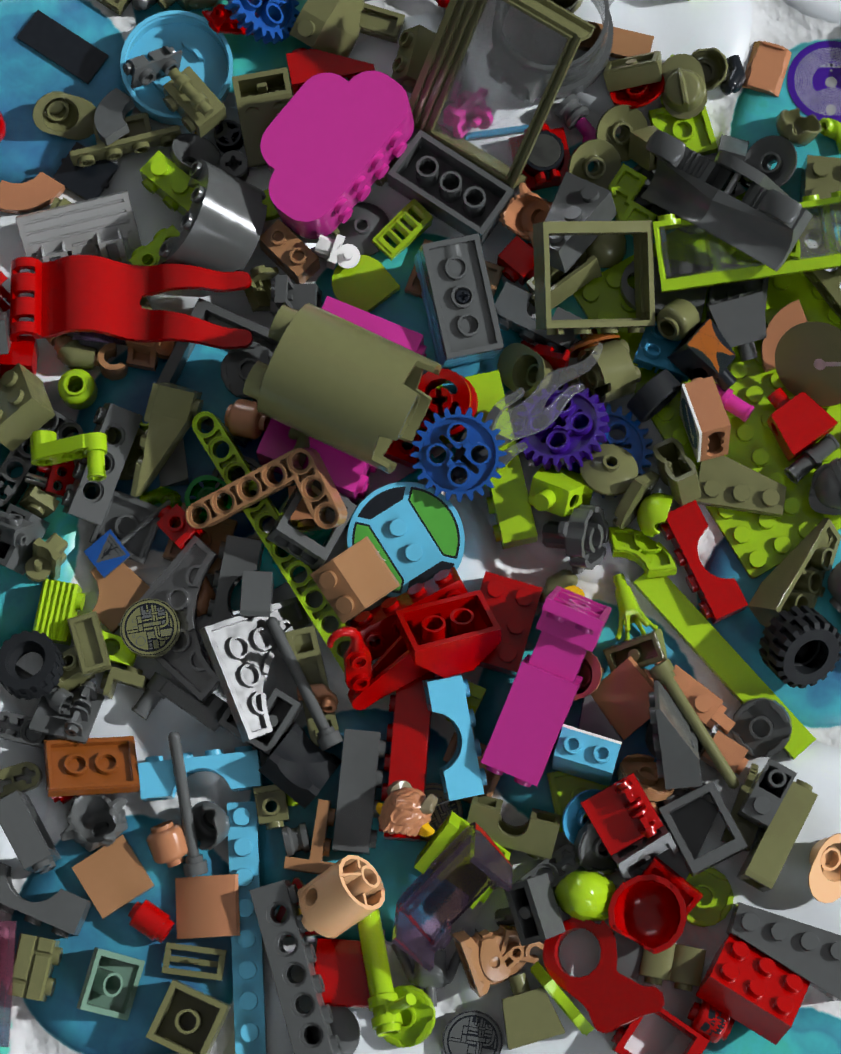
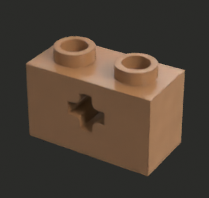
[259,219,320,284]

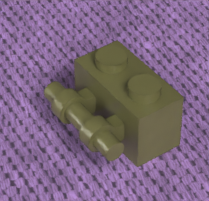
[163,66,227,138]

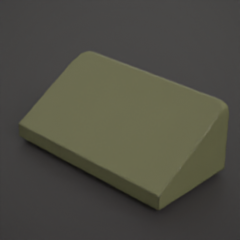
[603,51,662,92]
[603,628,667,672]

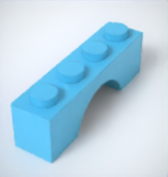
[422,674,487,801]
[138,746,263,802]

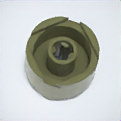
[577,339,641,404]

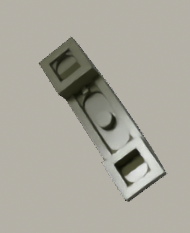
[285,625,339,747]

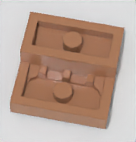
[175,874,240,939]

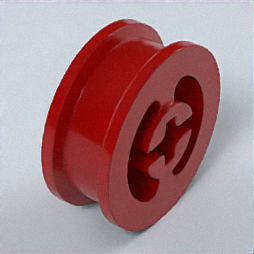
[418,369,478,436]

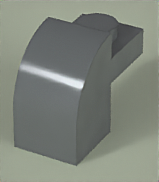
[270,275,322,315]

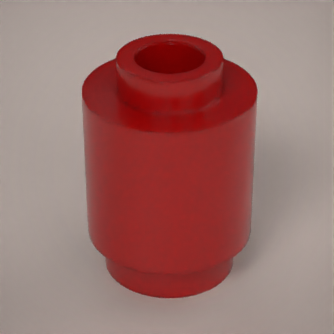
[128,900,175,943]

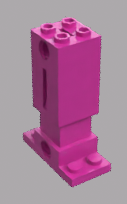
[481,586,612,787]

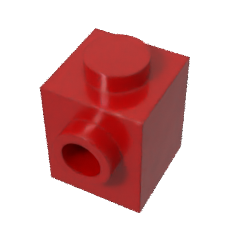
[497,235,534,286]

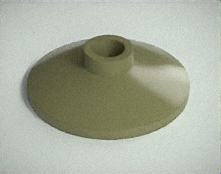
[596,104,648,162]
[568,139,622,190]
[580,444,638,496]

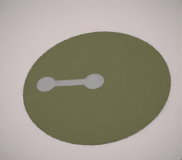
[775,322,841,406]

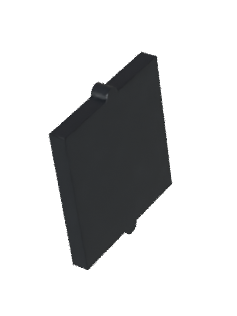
[53,142,119,200]

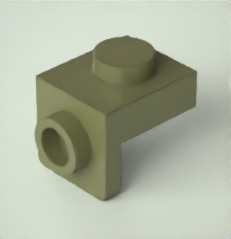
[244,265,279,312]
[18,484,60,519]
[100,665,149,699]

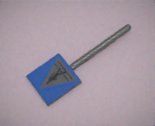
[84,500,171,578]

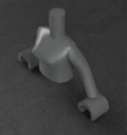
[383,928,478,1007]

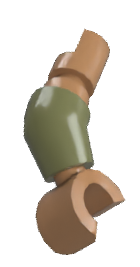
[46,333,128,380]

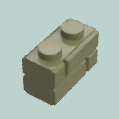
[6,933,63,1002]

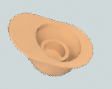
[808,833,841,903]

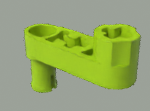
[30,430,108,481]

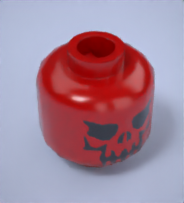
[687,1000,735,1044]

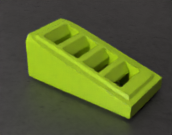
[371,199,433,261]

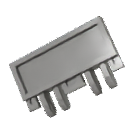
[15,190,142,273]

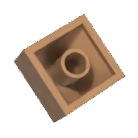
[310,536,401,624]

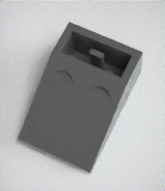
[649,680,702,790]

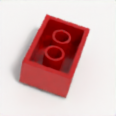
[478,571,543,677]
[696,933,810,1045]

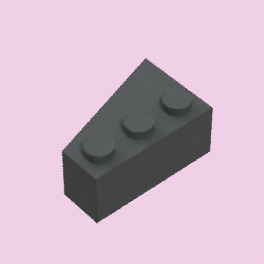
[545,171,617,273]

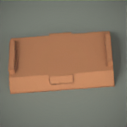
[742,41,792,97]

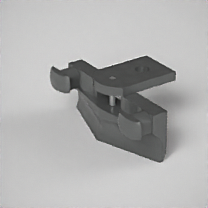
[640,129,813,272]

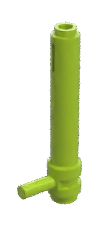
[357,909,416,1037]

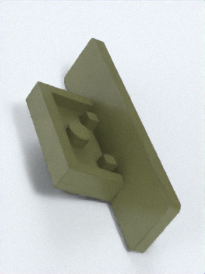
[69,112,182,167]

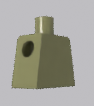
[501,972,565,1050]

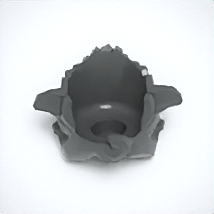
[60,794,128,852]

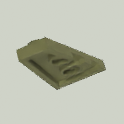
[696,456,787,517]

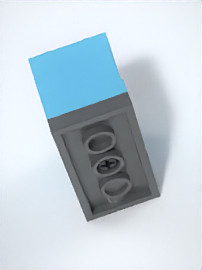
[414,233,504,369]

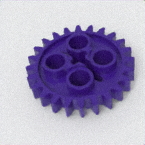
[515,383,610,472]

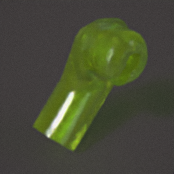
[139,487,182,507]

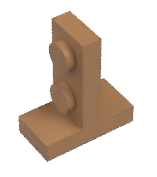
[284,799,336,875]

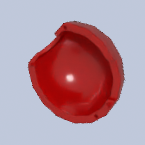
[608,874,687,954]

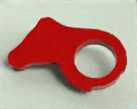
[543,918,665,1034]

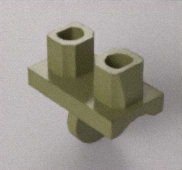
[25,532,68,582]

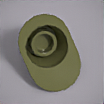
[661,54,707,119]
[32,91,96,140]
[497,343,556,399]

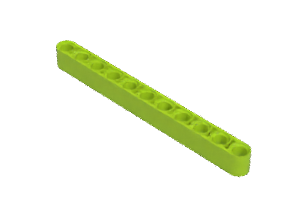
[192,411,373,672]

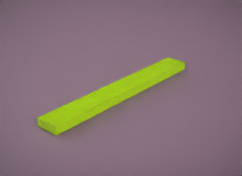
[633,573,816,760]

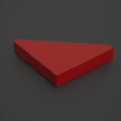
[521,340,571,373]

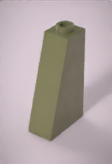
[736,779,818,892]

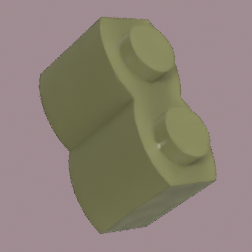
[653,437,702,506]
[639,944,706,992]

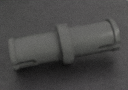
[784,433,840,484]

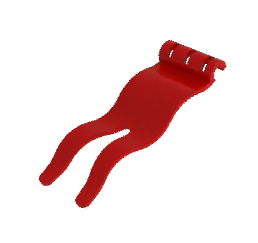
[9,255,253,349]

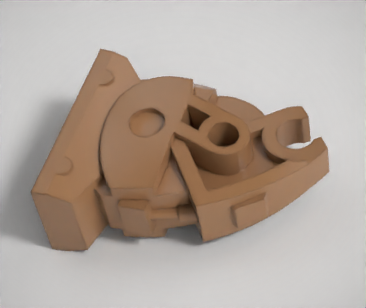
[451,925,544,997]

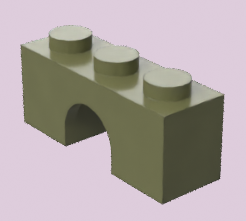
[467,795,561,859]

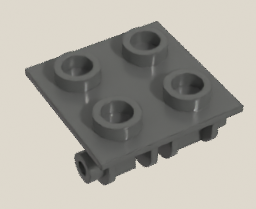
[28,681,105,744]

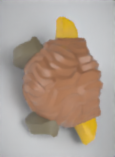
[375,780,438,837]

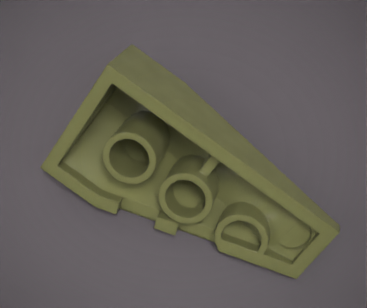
[748,518,841,627]

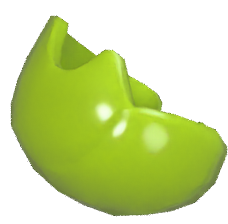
[637,493,673,537]

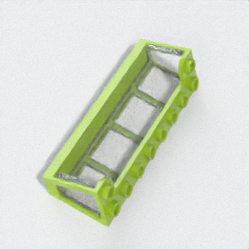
[653,191,841,293]

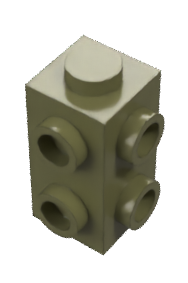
[391,24,436,93]

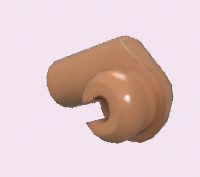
[297,684,339,714]

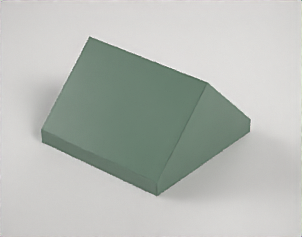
[76,947,145,1021]

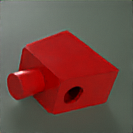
[767,387,838,462]

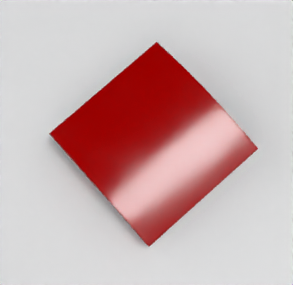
[315,938,370,1008]

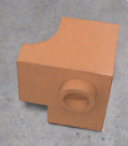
[126,340,177,371]

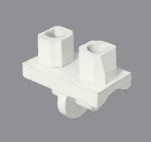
[314,234,360,270]

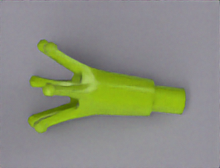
[613,573,658,641]

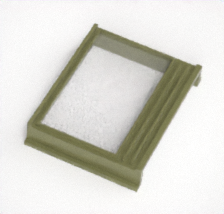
[409,0,595,189]

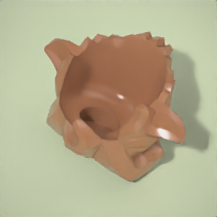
[499,182,553,246]

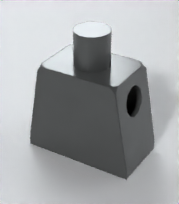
[706,289,767,361]

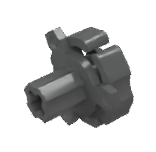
[542,504,609,574]

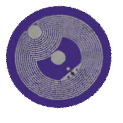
[787,41,841,122]

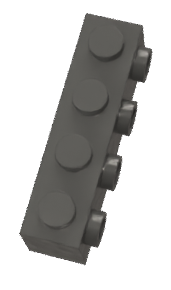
[332,729,386,855]

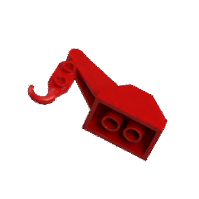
[327,590,501,710]

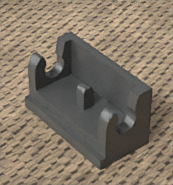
[607,826,679,881]

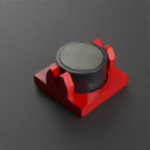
[508,123,571,191]

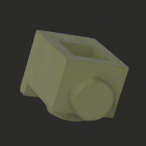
[58,646,96,692]
[253,784,290,830]

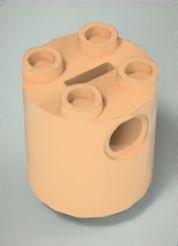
[297,855,385,938]

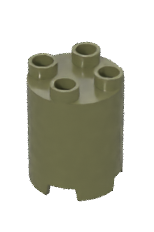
[243,303,441,474]

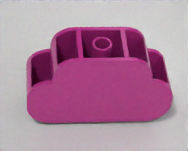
[260,71,414,239]

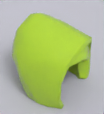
[555,871,616,922]

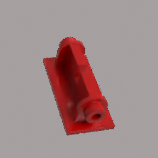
[202,4,253,35]

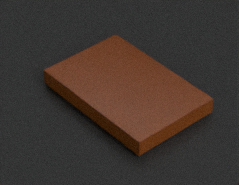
[43,736,140,797]

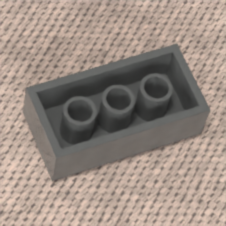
[388,129,514,245]

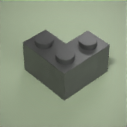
[218,688,303,757]

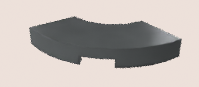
[94,88,135,146]

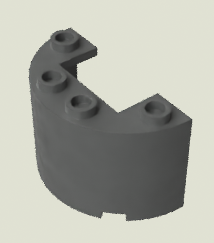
[158,159,267,272]

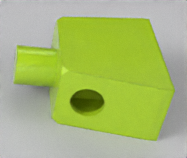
[528,465,593,517]

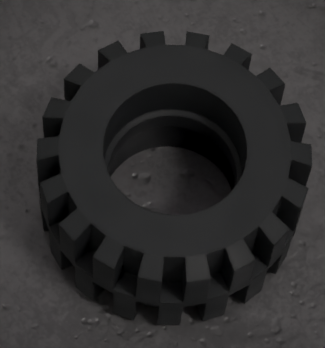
[759,606,841,688]

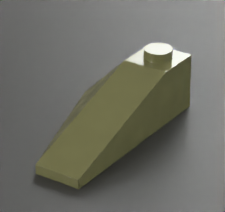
[289,0,365,57]
[130,382,203,497]

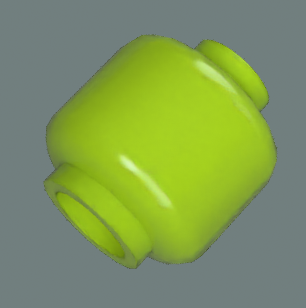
[58,369,98,410]

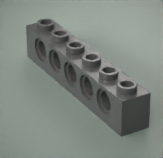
[249,880,342,1054]

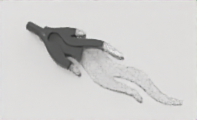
[433,343,603,493]

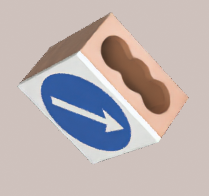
[680,376,731,462]

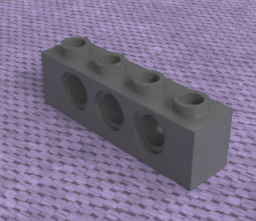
[61,403,143,526]

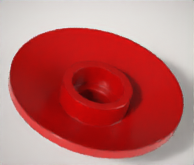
[610,75,665,109]

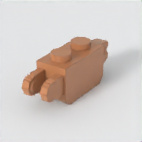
[642,660,736,734]

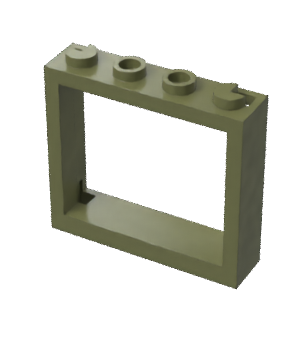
[533,220,655,335]

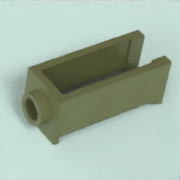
[526,252,602,310]

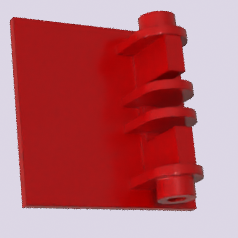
[581,773,664,856]

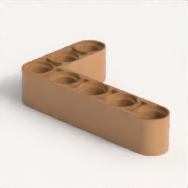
[185,447,348,529]

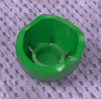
[184,475,232,522]

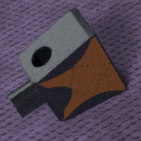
[667,317,737,391]

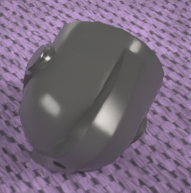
[809,458,841,515]

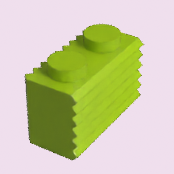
[33,579,85,646]

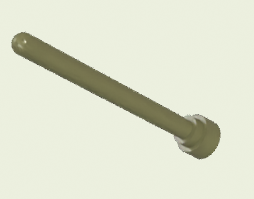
[648,658,739,789]

